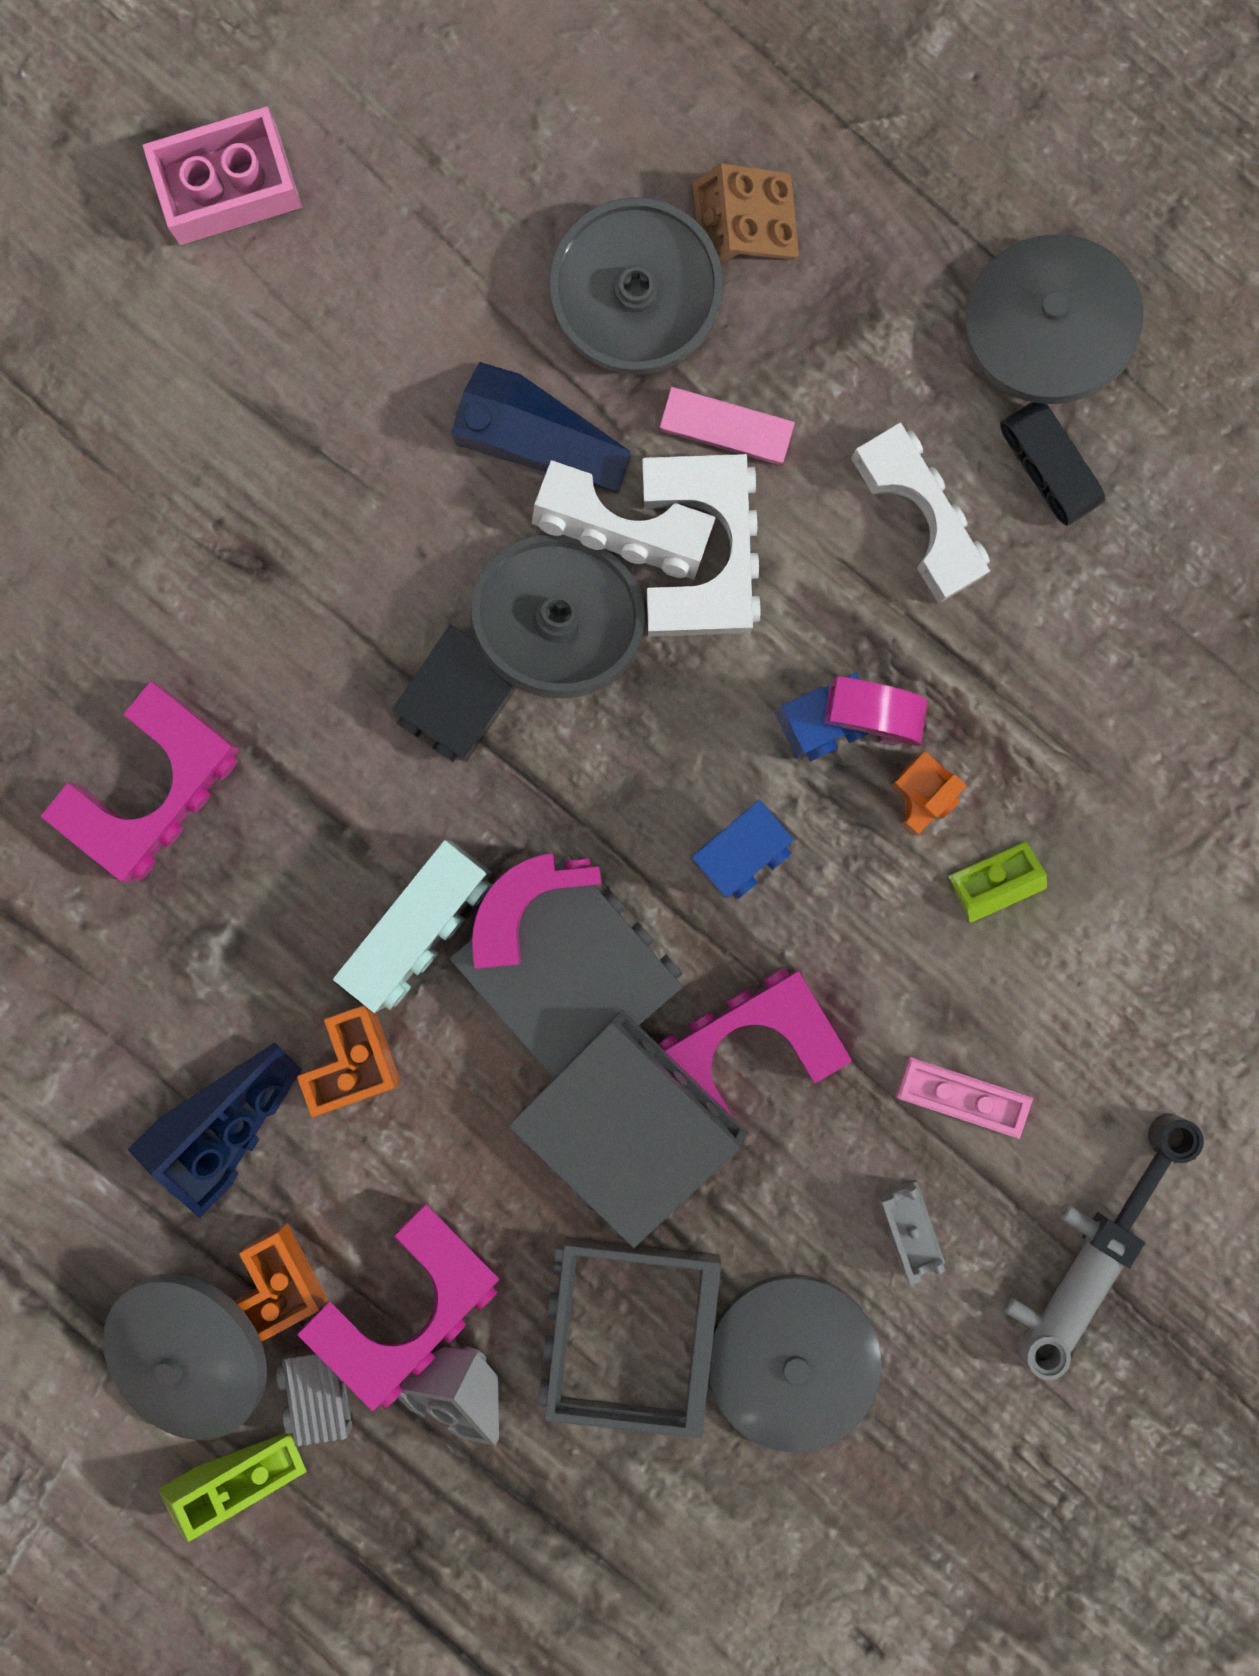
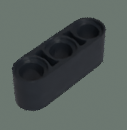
[1000,402,1106,526]

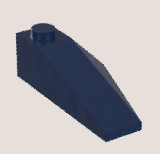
[451,362,631,494]
[127,1043,301,1218]

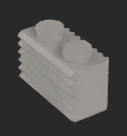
[276,1347,352,1447]

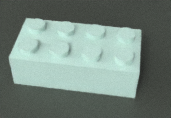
[333,840,493,1013]

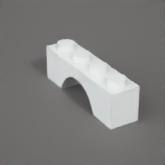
[851,422,990,604]
[532,460,716,580]

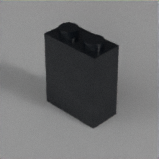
[392,623,517,762]

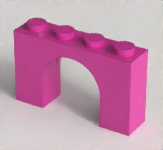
[40,681,241,882]
[656,967,852,1119]
[297,1204,500,1412]

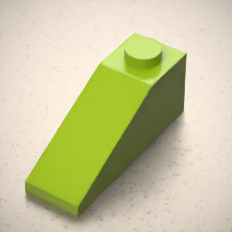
[158,1433,307,1542]

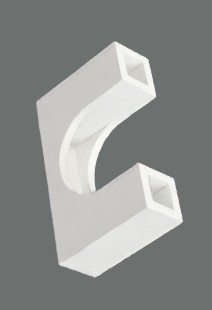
[642,454,760,637]

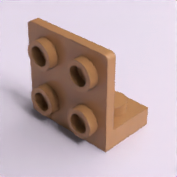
[692,163,799,264]

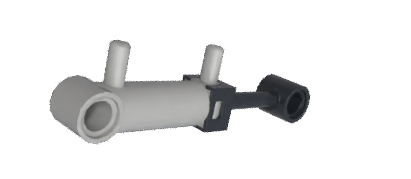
[1004,1114,1204,1380]

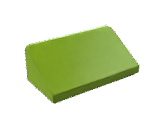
[949,841,1047,923]

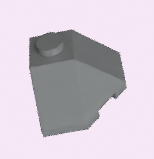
[398,1346,499,1446]

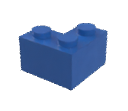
[775,672,870,762]
[689,800,794,899]

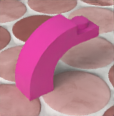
[823,676,928,746]
[472,853,602,969]

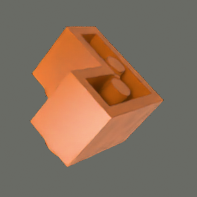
[297,1005,401,1118]
[234,1223,328,1342]

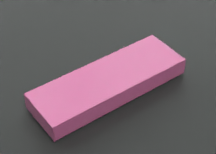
[659,387,795,466]
[895,1056,1033,1139]

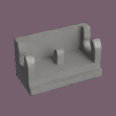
[876,1180,945,1286]

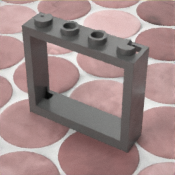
[538,1237,721,1439]

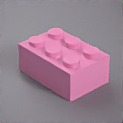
[142,106,302,245]

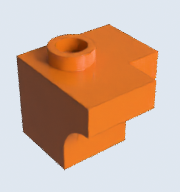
[890,751,967,835]

